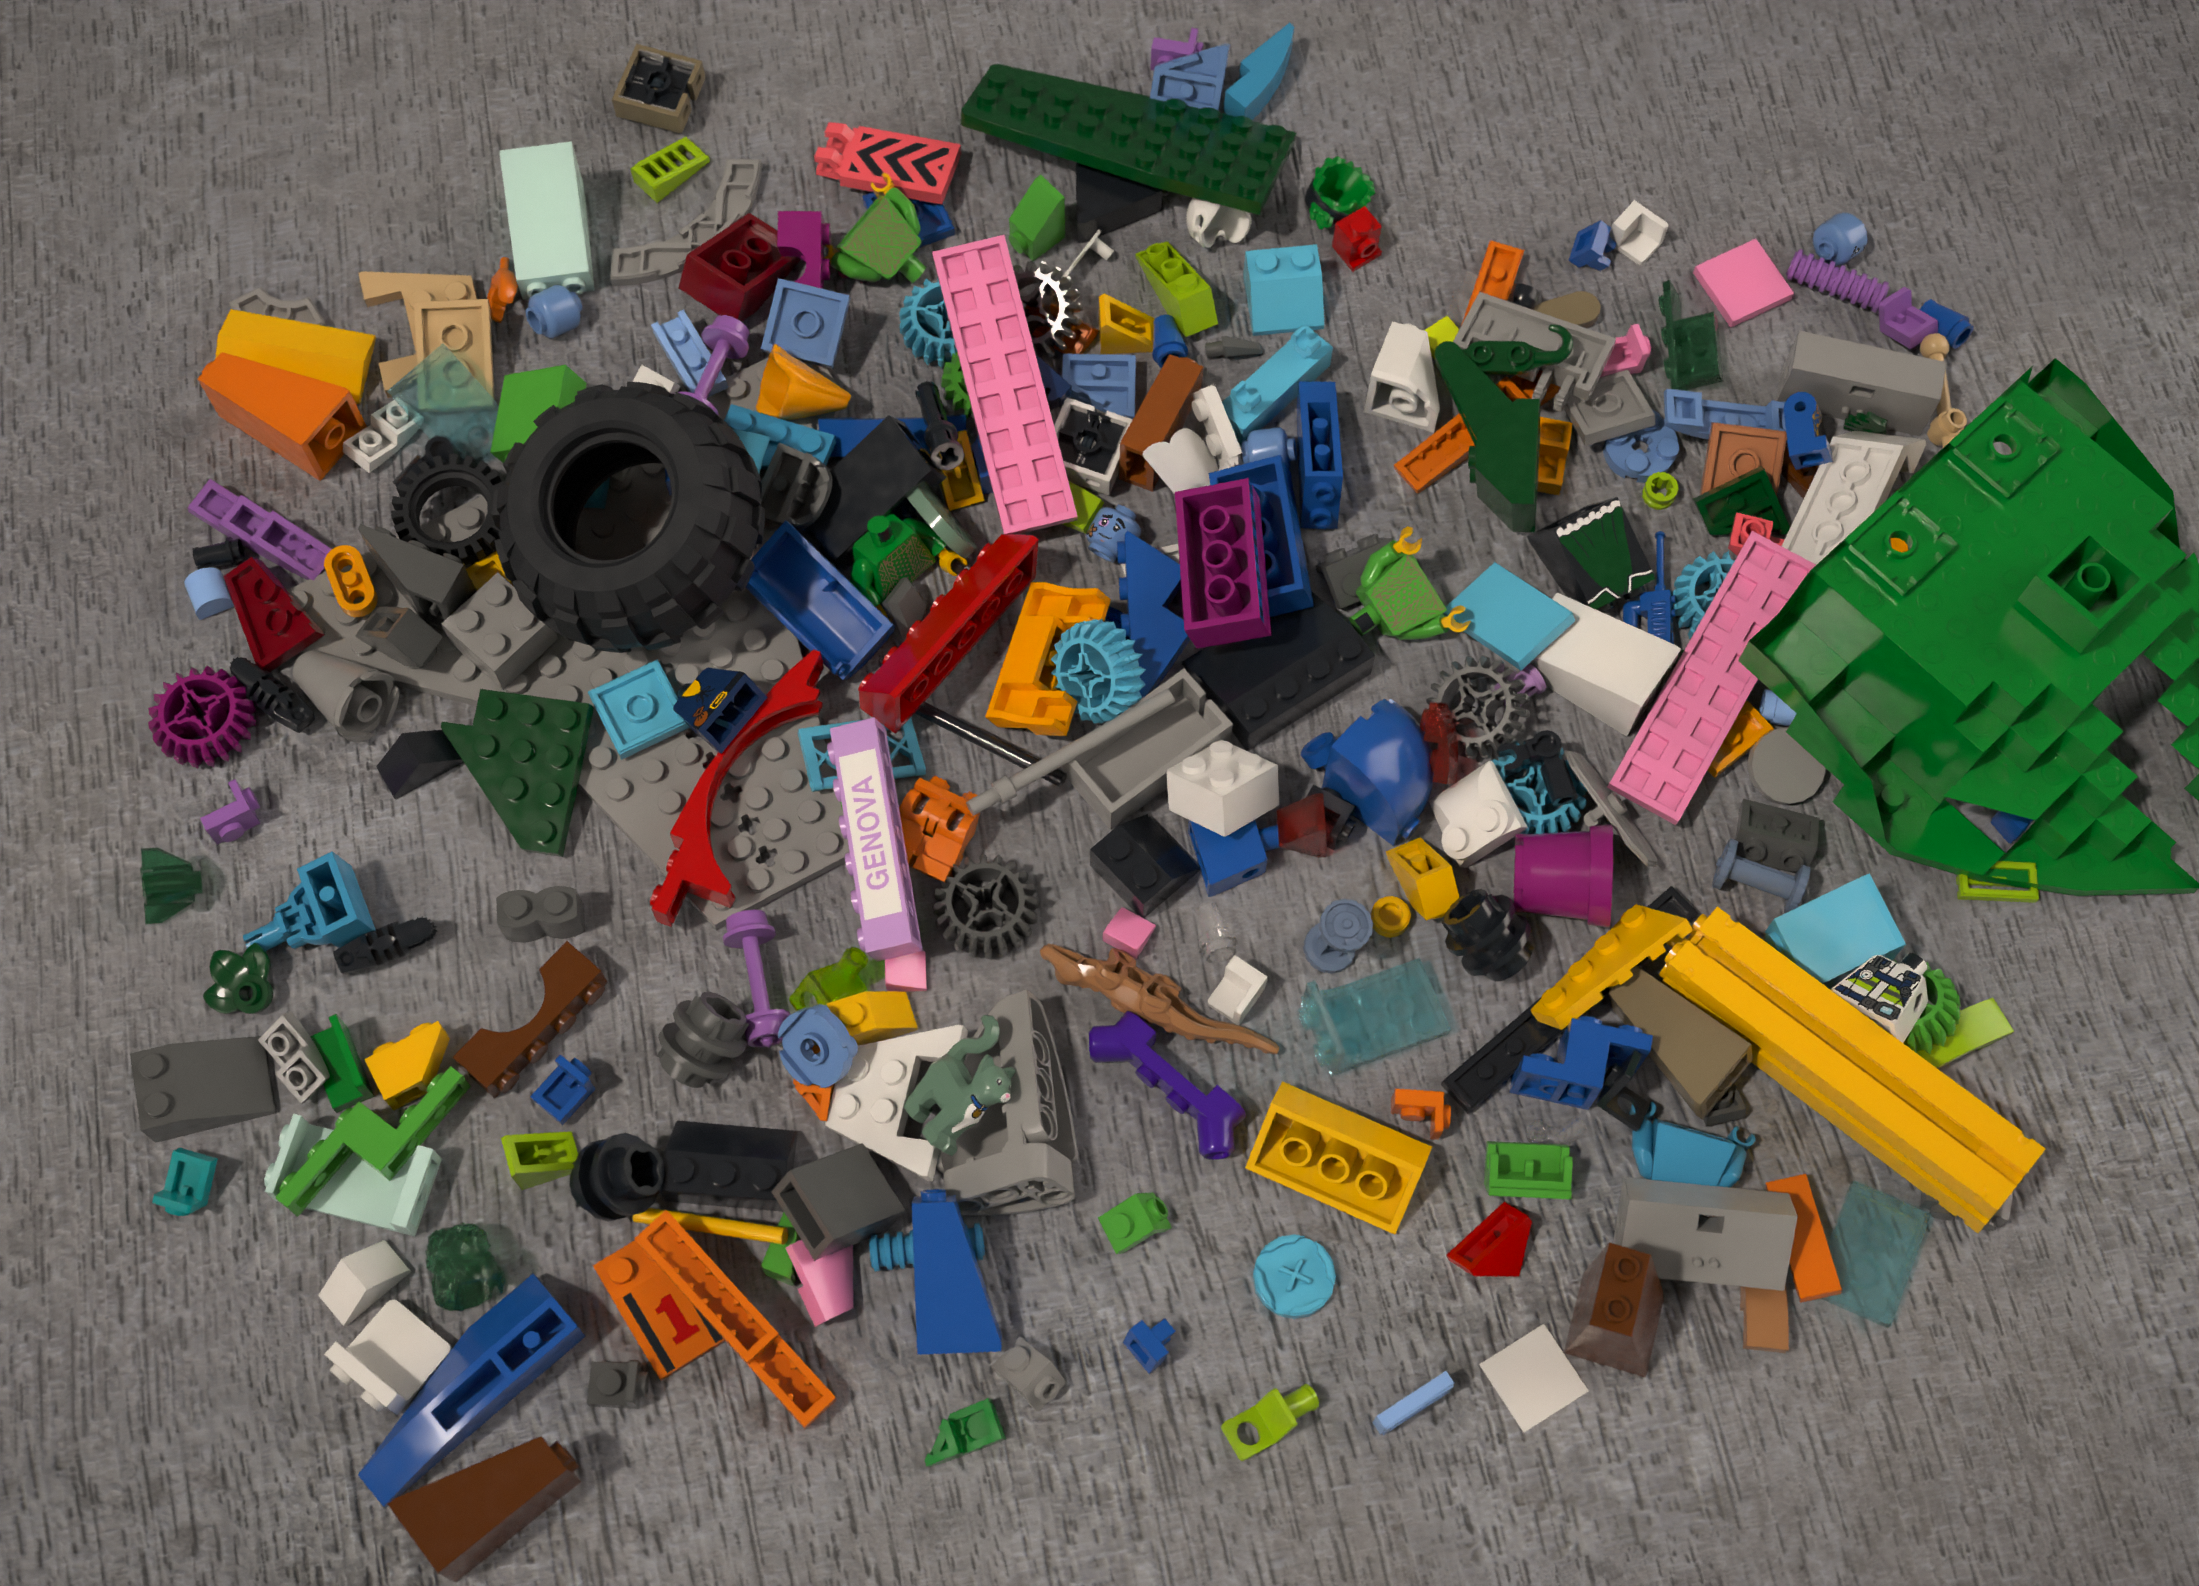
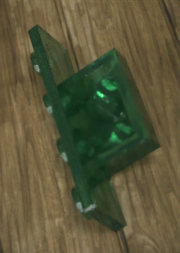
[1658,280,1723,391]

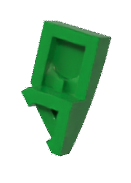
[924,1398,1006,1467]

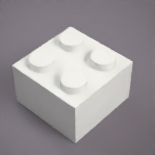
[1166,740,1279,837]

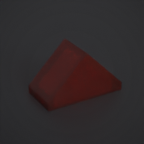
[1277,793,1326,858]

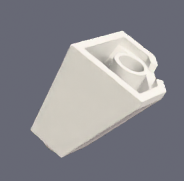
[1364,321,1440,433]

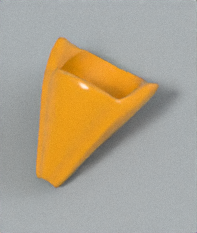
[756,344,851,420]

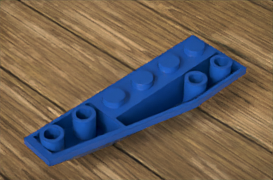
[358,1273,586,1508]

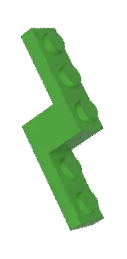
[275,1066,471,1217]

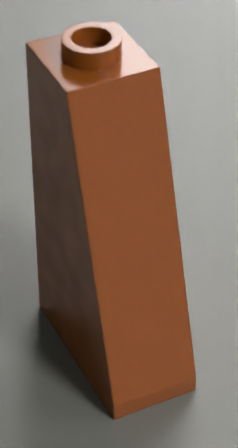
[1119,354,1204,492]

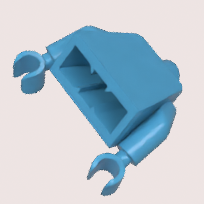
[1629,1102,1756,1188]

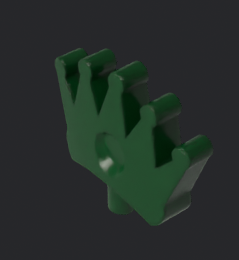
[1843,411,1888,434]

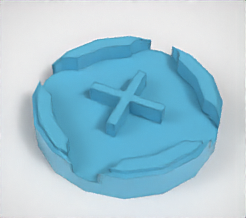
[1253,1234,1336,1319]

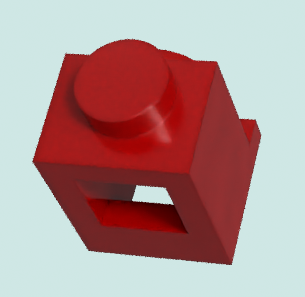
[1332,206,1382,272]

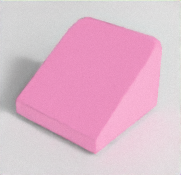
[1103,907,1156,959]
[885,951,927,992]

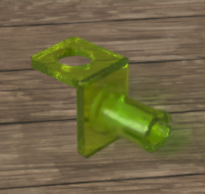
[789,947,868,1011]

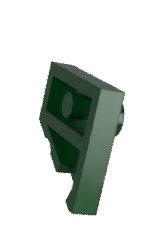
[1693,466,1790,535]

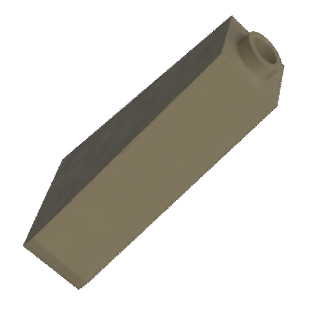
[1608,965,1753,1120]

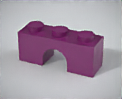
[777,211,831,289]

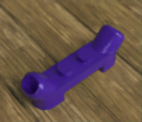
[1088,1011,1247,1160]

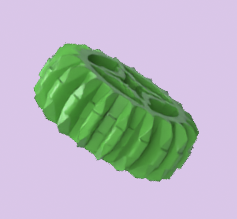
[1894,959,1961,1054]

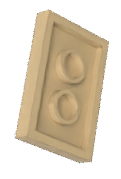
[414,299,495,413]

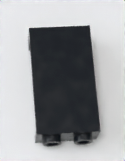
[804,415,947,567]

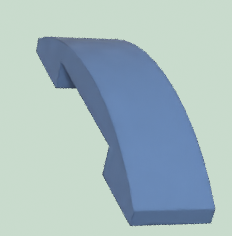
[1664,389,1788,443]

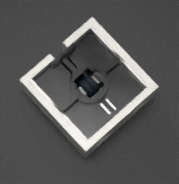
[1054,397,1133,495]

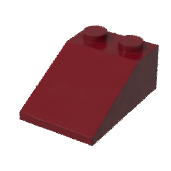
[679,213,801,322]

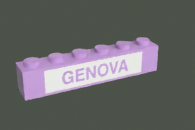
[827,717,923,961]

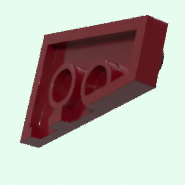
[223,557,325,672]

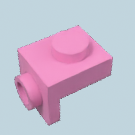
[1600,324,1651,377]

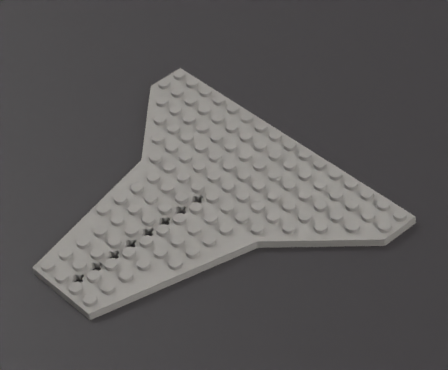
[287,358,849,930]

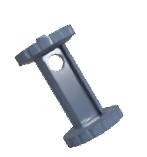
[1712,838,1811,913]
[1303,899,1373,974]

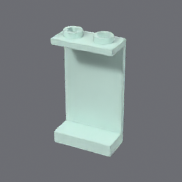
[264,1114,442,1237]

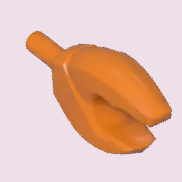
[487,257,518,323]

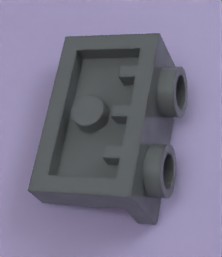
[1734,799,1820,873]

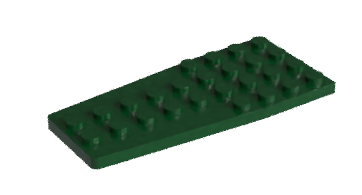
[960,64,1296,215]

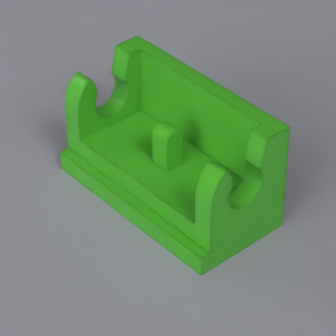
[1484,1141,1573,1199]

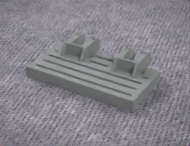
[1453,292,1616,412]

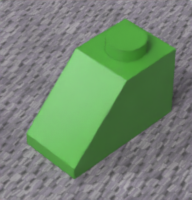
[1009,174,1065,261]

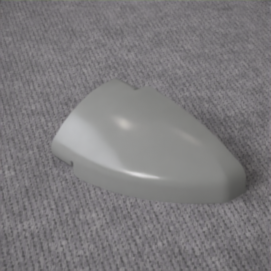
[937,989,1078,1216]

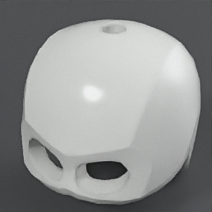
[1186,198,1251,248]

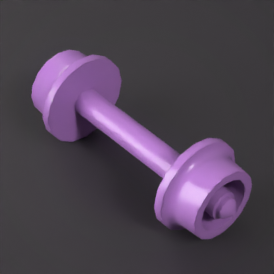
[678,315,750,416]
[723,910,791,1048]

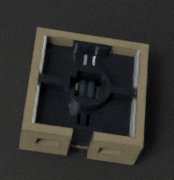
[612,44,706,134]

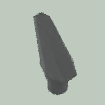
[1205,336,1263,359]

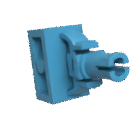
[243,851,376,951]

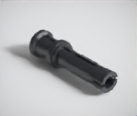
[915,381,964,470]

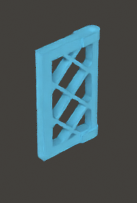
[797,718,926,792]

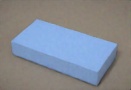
[1372,1371,1454,1435]

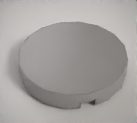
[1747,727,1826,805]

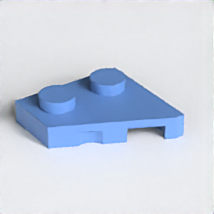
[1150,43,1230,111]

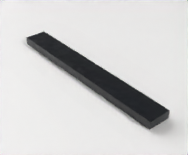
[1441,886,1699,1114]

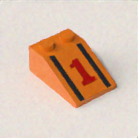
[593,1240,725,1381]

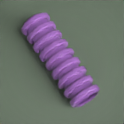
[1786,249,1889,313]

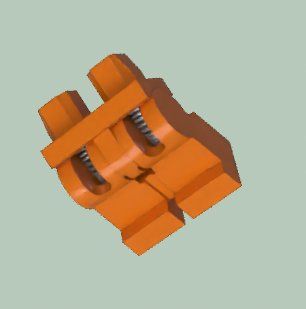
[899,776,980,883]

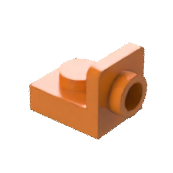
[1391,1088,1451,1140]

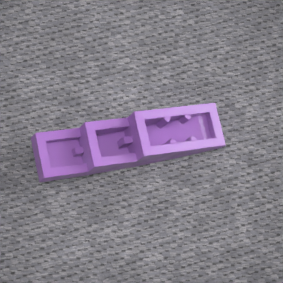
[187,479,332,581]

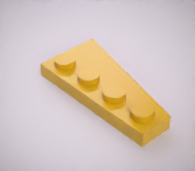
[1530,904,1693,1030]

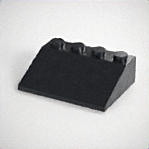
[1182,591,1375,751]

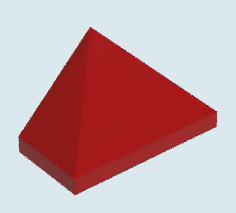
[1446,1202,1532,1277]

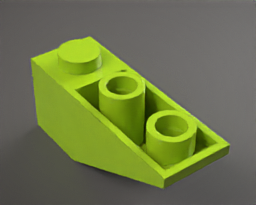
[1135,241,1218,337]

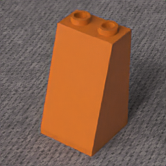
[198,352,367,481]

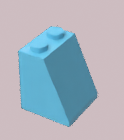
[1765,873,1906,990]

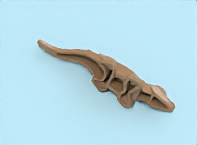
[1040,943,1280,1054]

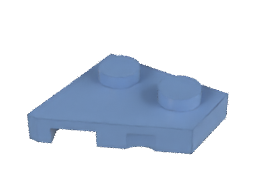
[1062,354,1136,419]

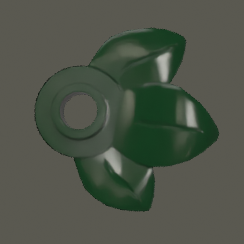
[203,943,273,1014]

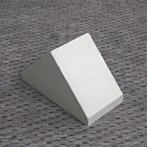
[318,1240,411,1327]

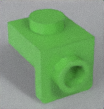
[1098,1192,1171,1254]

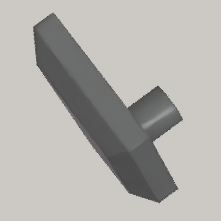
[882,577,928,645]

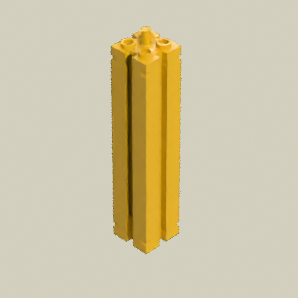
[1659,906,2046,1234]

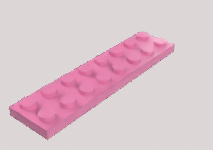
[932,235,1078,535]
[1607,531,1816,825]

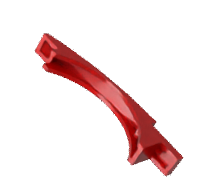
[650,649,824,927]

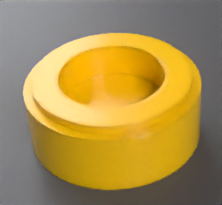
[1370,896,1411,938]

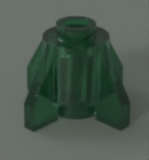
[140,847,202,924]

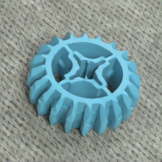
[899,278,957,369]
[1672,551,1735,639]
[1051,619,1146,724]
[1491,742,1587,834]

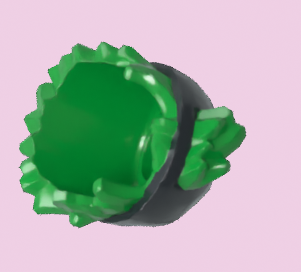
[1305,156,1376,230]

